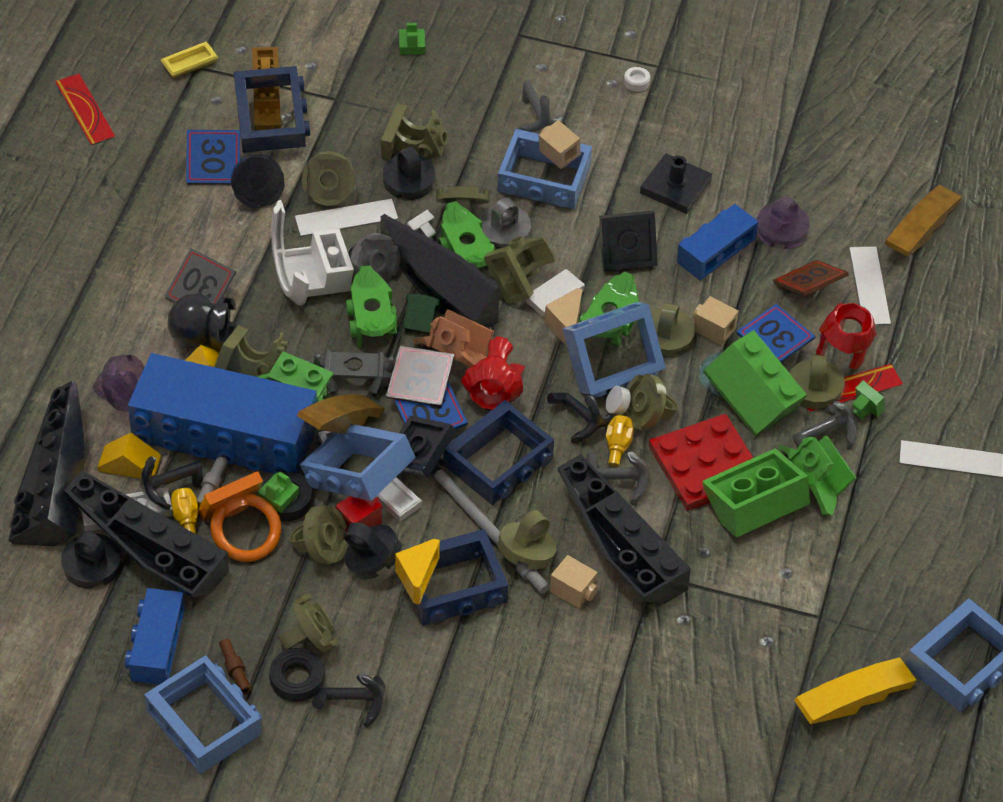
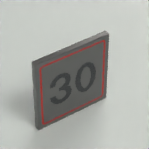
[165,248,237,304]

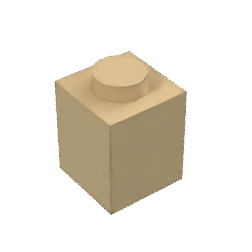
[539,120,581,169]
[693,296,739,346]
[550,555,598,609]

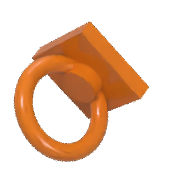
[198,471,281,562]

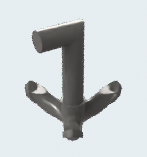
[518,80,565,132]
[793,401,856,448]
[586,452,650,505]

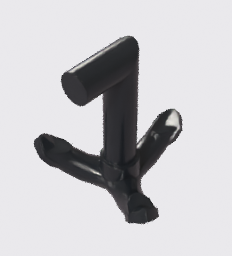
[547,392,614,443]
[139,456,203,510]
[312,673,386,728]

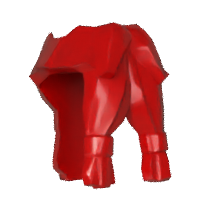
[815,303,877,370]
[461,336,525,410]

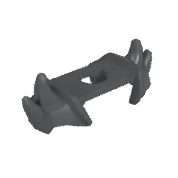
[305,350,395,394]

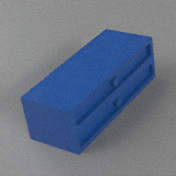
[128,353,317,474]

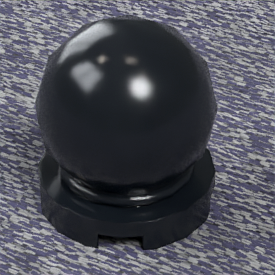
[167,294,236,352]

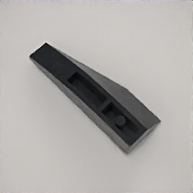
[380,214,500,329]
[8,380,84,547]
[558,454,691,604]
[64,470,229,598]

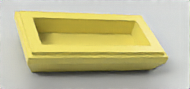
[161,41,218,79]

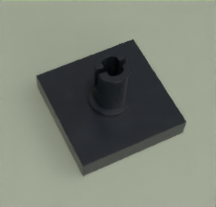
[640,153,712,214]
[599,210,658,271]
[399,415,457,478]

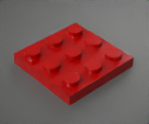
[648,413,753,511]

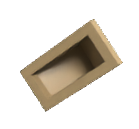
[544,288,582,347]

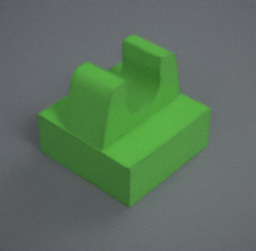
[399,23,425,55]
[852,381,885,420]
[258,472,299,513]

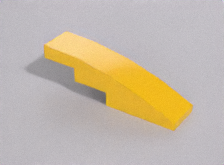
[794,657,917,724]

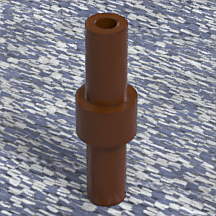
[219,639,251,695]

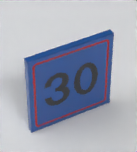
[186,130,240,184]
[736,304,816,363]
[394,382,468,429]

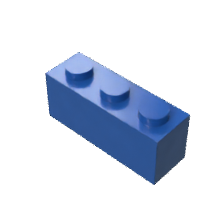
[677,204,759,281]
[125,588,185,685]

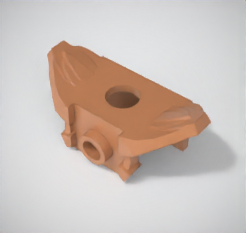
[413,310,494,367]

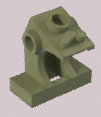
[381,104,448,160]
[483,236,556,304]
[214,325,288,377]

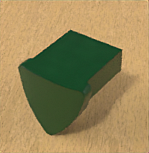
[403,294,440,333]

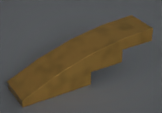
[252,47,281,131]
[885,185,962,257]
[297,394,385,434]

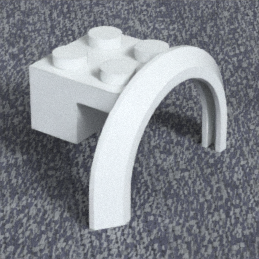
[271,200,354,306]

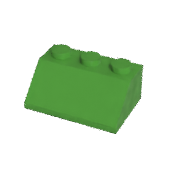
[703,330,807,437]
[702,448,810,538]

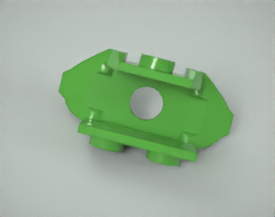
[438,201,495,268]
[346,265,397,348]
[578,271,639,347]
[258,351,333,402]
[778,435,857,516]

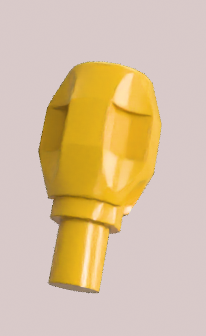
[606,415,634,467]
[171,488,198,535]

